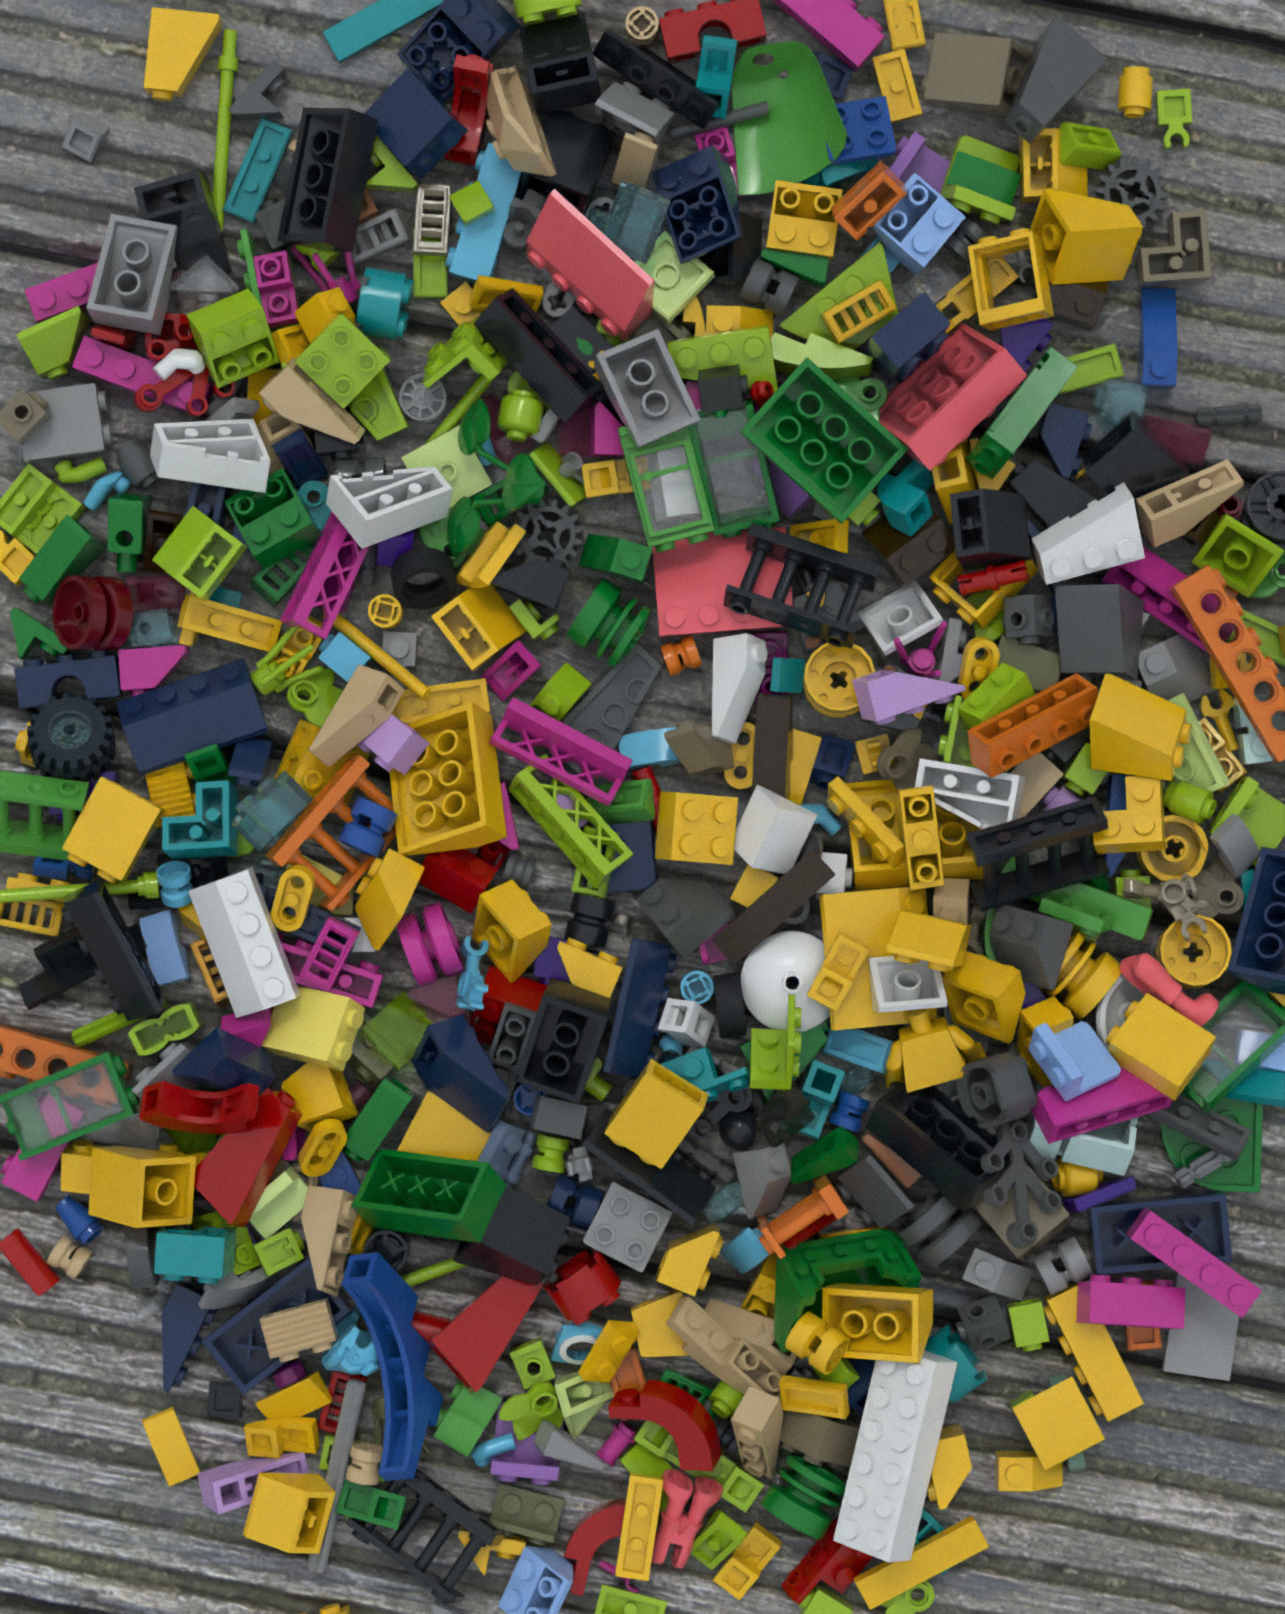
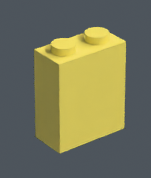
[261,985,365,1071]

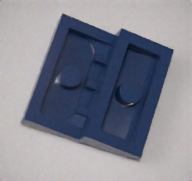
[580,821,658,893]

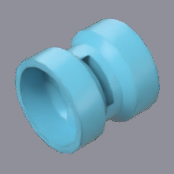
[157,861,194,908]
[680,970,714,1004]

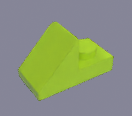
[366,134,418,193]
[691,1509,747,1570]

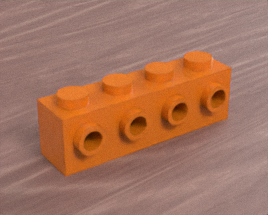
[967,673,1098,778]

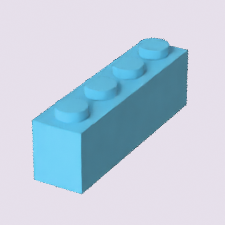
[445,143,524,284]

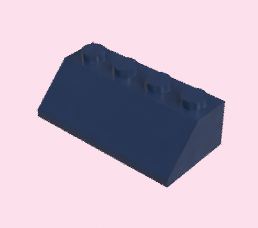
[116,658,269,776]
[1227,847,1285,995]
[603,937,677,1078]

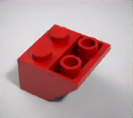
[418,841,511,914]
[469,965,547,1045]

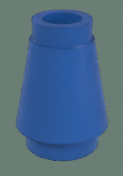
[55,1195,104,1245]

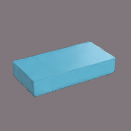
[823,1027,895,1074]

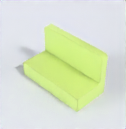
[249,1166,308,1239]

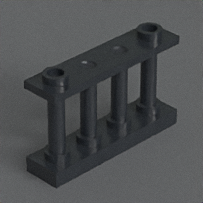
[723,522,881,649]
[966,796,1110,912]
[346,1468,506,1604]

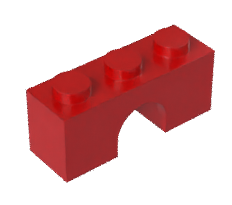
[659,0,767,64]

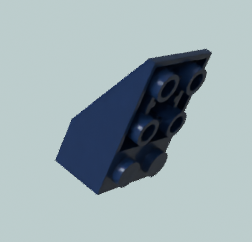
[397,0,521,102]
[652,145,742,265]
[411,1014,510,1133]

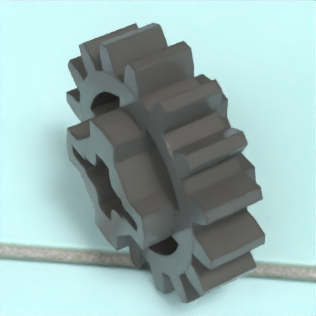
[1095,156,1169,230]
[512,498,584,567]

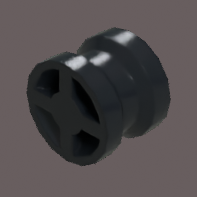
[715,1417,738,1457]

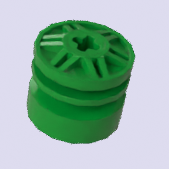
[565,578,652,668]
[761,1452,846,1539]

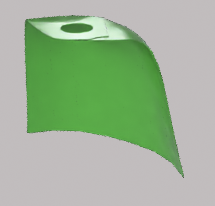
[732,41,847,195]

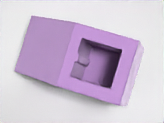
[357,714,430,775]

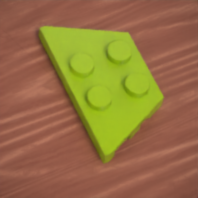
[780,241,899,350]

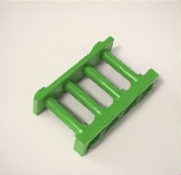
[0,771,89,861]

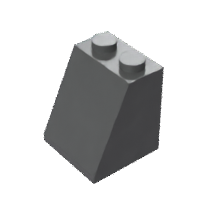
[1055,584,1144,684]

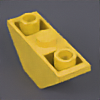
[932,438,978,525]
[898,785,944,890]

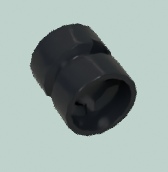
[563,892,616,948]
[364,1228,411,1272]

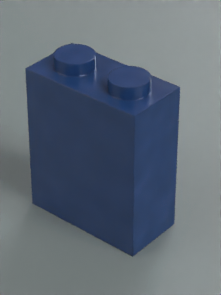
[364,68,468,179]

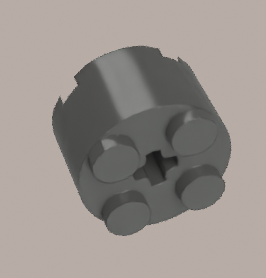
[957,1052,1038,1129]

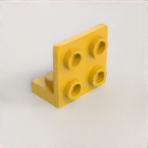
[273,719,370,806]

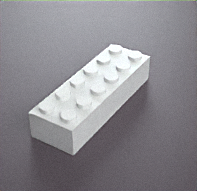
[833,1350,958,1563]

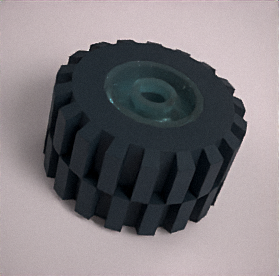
[27,693,116,782]

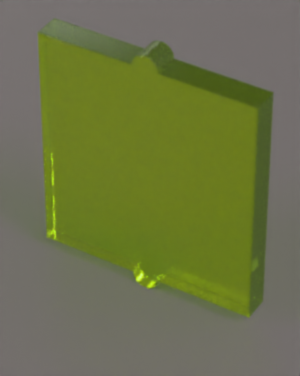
[360,991,433,1071]

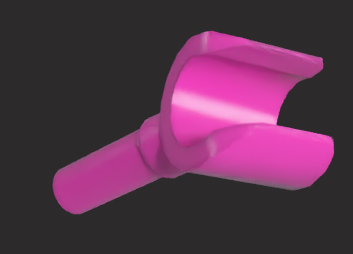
[598,1560,640,1593]

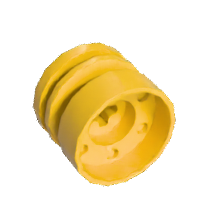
[803,643,875,719]
[1155,915,1232,989]
[1037,930,1121,1020]

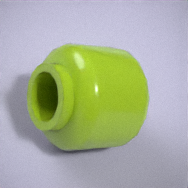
[497,390,544,442]

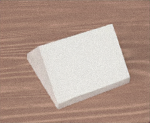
[857,580,943,658]
[734,785,818,874]
[868,956,947,1013]

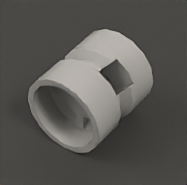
[1031,1236,1094,1296]

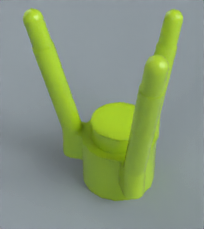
[250,627,323,696]

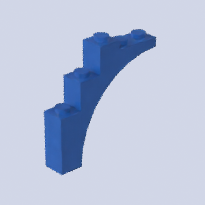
[341,1252,443,1481]

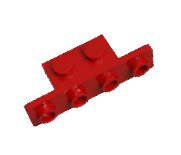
[781,1516,873,1604]

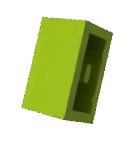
[187,288,279,388]
[152,506,248,601]

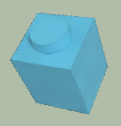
[318,632,372,682]

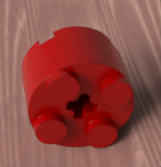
[543,1248,621,1325]

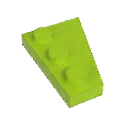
[667,325,778,393]
[347,336,410,441]

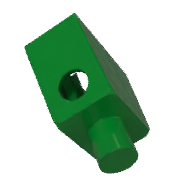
[107,493,151,572]

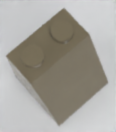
[922,32,1032,119]
[975,1161,1073,1264]

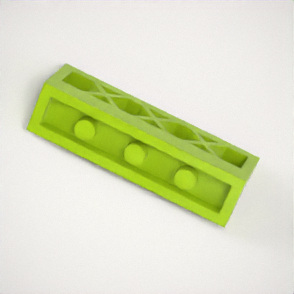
[508,754,633,889]

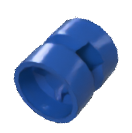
[338,797,398,858]

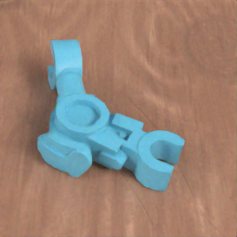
[455,936,489,1011]

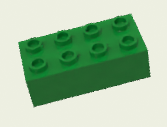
[352,1149,506,1243]

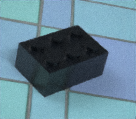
[515,977,616,1104]

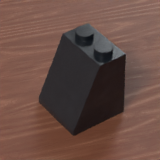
[518,110,616,215]
[1083,410,1190,521]
[453,1186,570,1285]

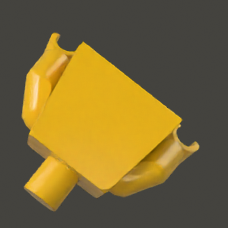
[884,1009,987,1093]

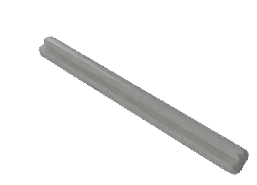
[307,1379,366,1574]

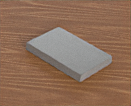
[1162,1271,1239,1381]

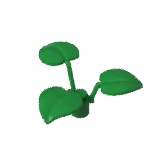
[447,398,547,558]

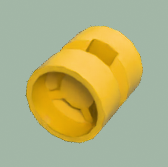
[785,1311,850,1375]

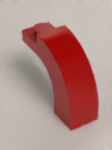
[444,54,494,166]
[139,1080,259,1134]
[608,1380,721,1471]
[564,1498,626,1596]

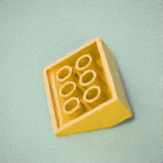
[389,702,507,856]
[845,779,983,891]
[819,886,937,1030]

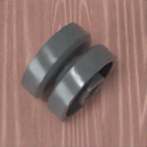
[896,1191,983,1270]

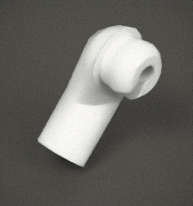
[153,348,205,381]

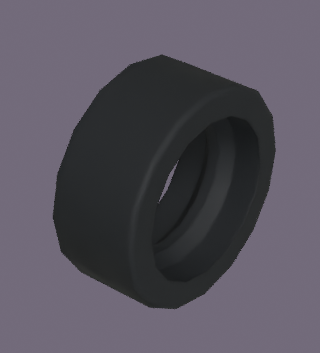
[391,547,457,610]
[713,972,747,1038]

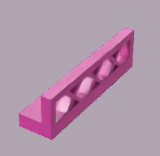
[279,511,370,639]
[489,697,633,806]

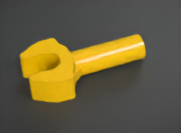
[1199,689,1239,752]

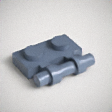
[478,1119,537,1188]

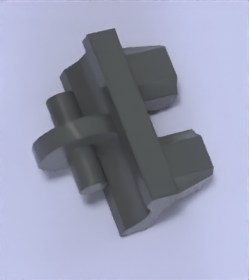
[503,189,547,249]

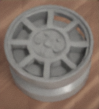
[399,374,447,424]

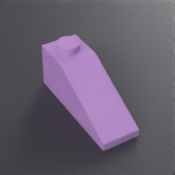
[197,1452,309,1515]

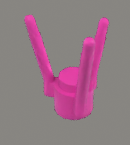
[291,245,361,303]
[894,621,947,679]

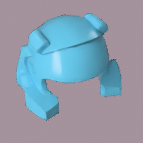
[321,1306,379,1376]

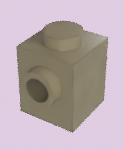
[0,389,52,445]

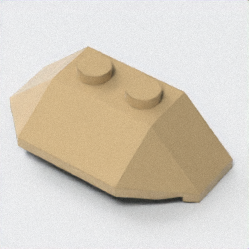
[486,66,557,177]

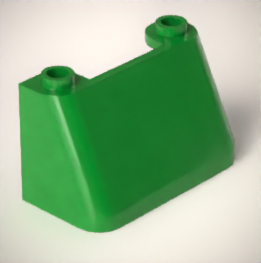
[774,1229,922,1352]

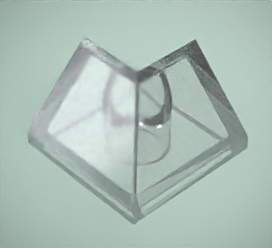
[170,254,240,314]

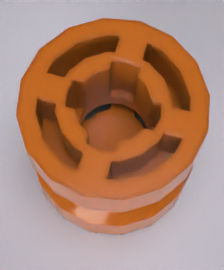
[660,635,702,677]

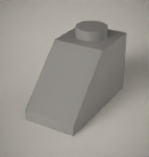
[733,1142,791,1219]
[959,1244,1034,1301]

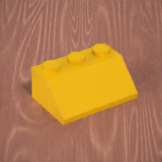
[822,1283,933,1363]

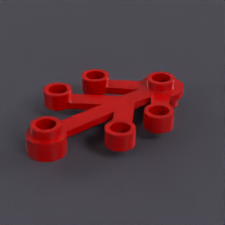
[134,320,235,417]

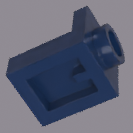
[812,51,854,100]
[809,733,856,791]

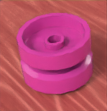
[396,901,465,987]

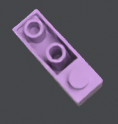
[852,670,965,725]

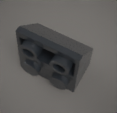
[950,488,1031,571]

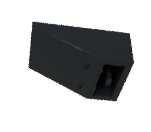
[519,13,602,115]
[134,170,233,290]

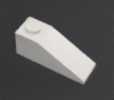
[711,633,768,744]

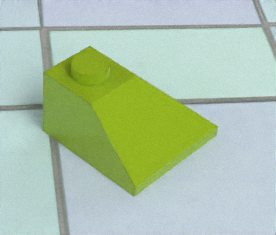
[16,306,91,381]
[1191,514,1284,598]

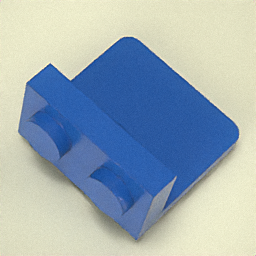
[826,96,896,165]

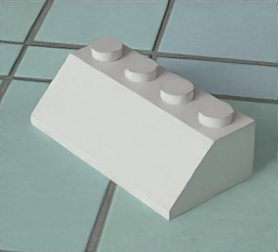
[188,867,300,1018]

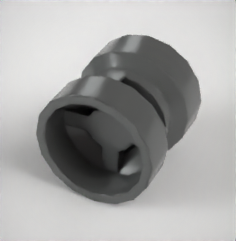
[943,218,988,265]

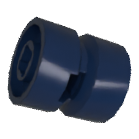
[547,1173,604,1231]

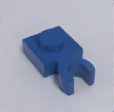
[33,856,93,880]

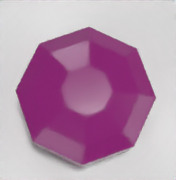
[273,1360,307,1389]

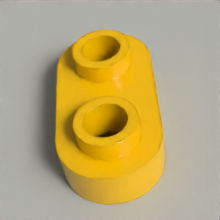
[958,637,1000,700]
[724,722,755,789]
[271,865,315,932]
[298,1119,347,1177]

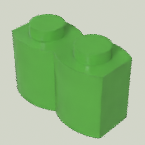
[433,1380,503,1457]

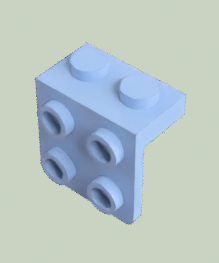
[1028,1022,1121,1102]

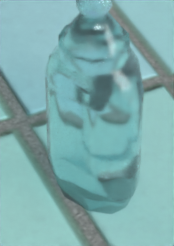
[702,1181,744,1225]

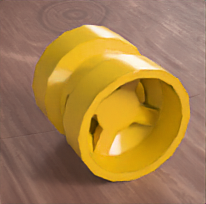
[368,594,404,629]

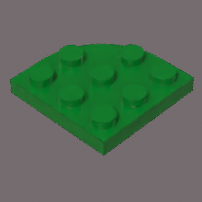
[1159,1091,1263,1193]

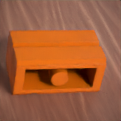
[831,161,907,241]

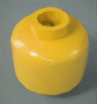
[1051,1156,1103,1198]

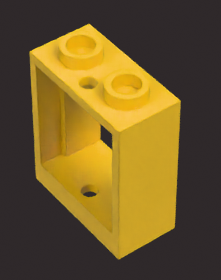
[968,228,1054,331]
[929,551,1039,629]

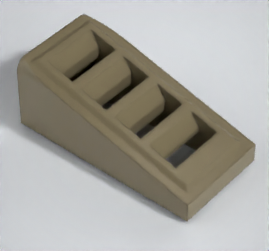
[413,183,452,257]

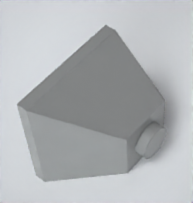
[1137,634,1217,703]

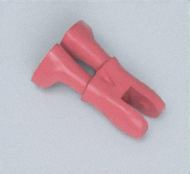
[1119,953,1219,1027]
[651,1469,723,1569]

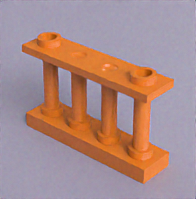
[264,754,396,911]
[756,1174,849,1259]

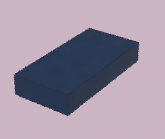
[271,429,328,489]

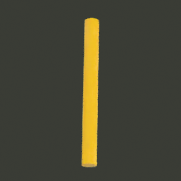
[323,613,431,700]

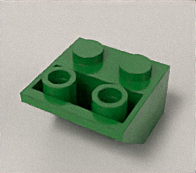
[224,468,323,569]

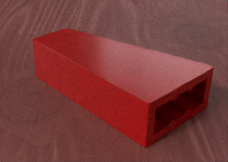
[194,1088,303,1227]
[426,1275,544,1393]

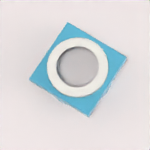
[550,1322,603,1365]

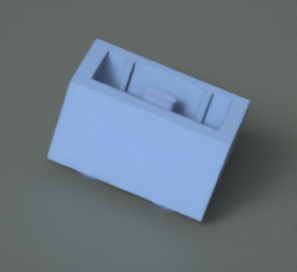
[872,173,966,275]
[498,1546,573,1614]

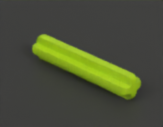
[71,998,167,1047]

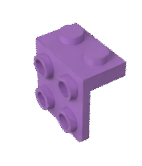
[885,131,950,203]
[490,1401,564,1485]

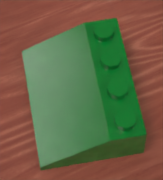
[740,357,908,524]

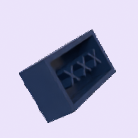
[864,292,951,385]
[1086,1191,1232,1275]
[202,1255,353,1395]

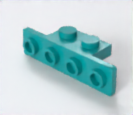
[661,1047,750,1103]

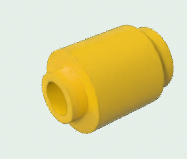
[1117,66,1153,118]

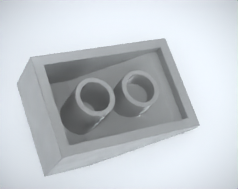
[595,81,674,149]
[86,214,178,335]
[594,329,701,448]

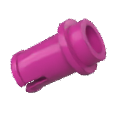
[596,1421,637,1466]

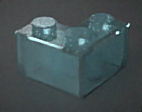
[587,181,671,264]
[230,771,313,852]

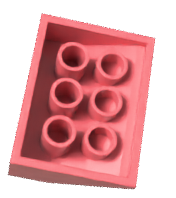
[526,189,655,341]
[879,323,1028,471]
[652,527,793,638]

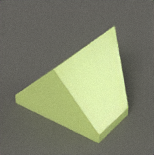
[554,1372,614,1439]

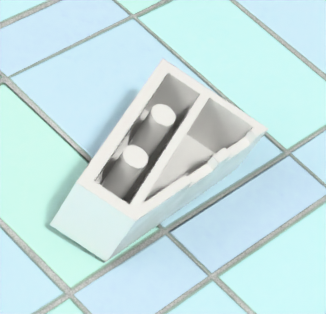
[150,419,270,493]
[326,466,453,549]
[1032,482,1145,585]
[915,758,1026,829]

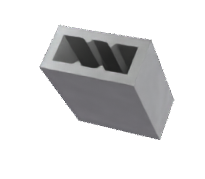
[15,383,113,464]

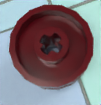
[52,575,133,650]

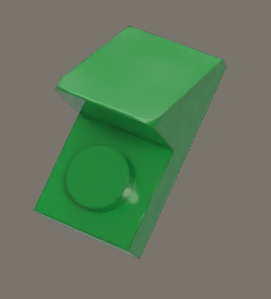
[10,607,72,660]

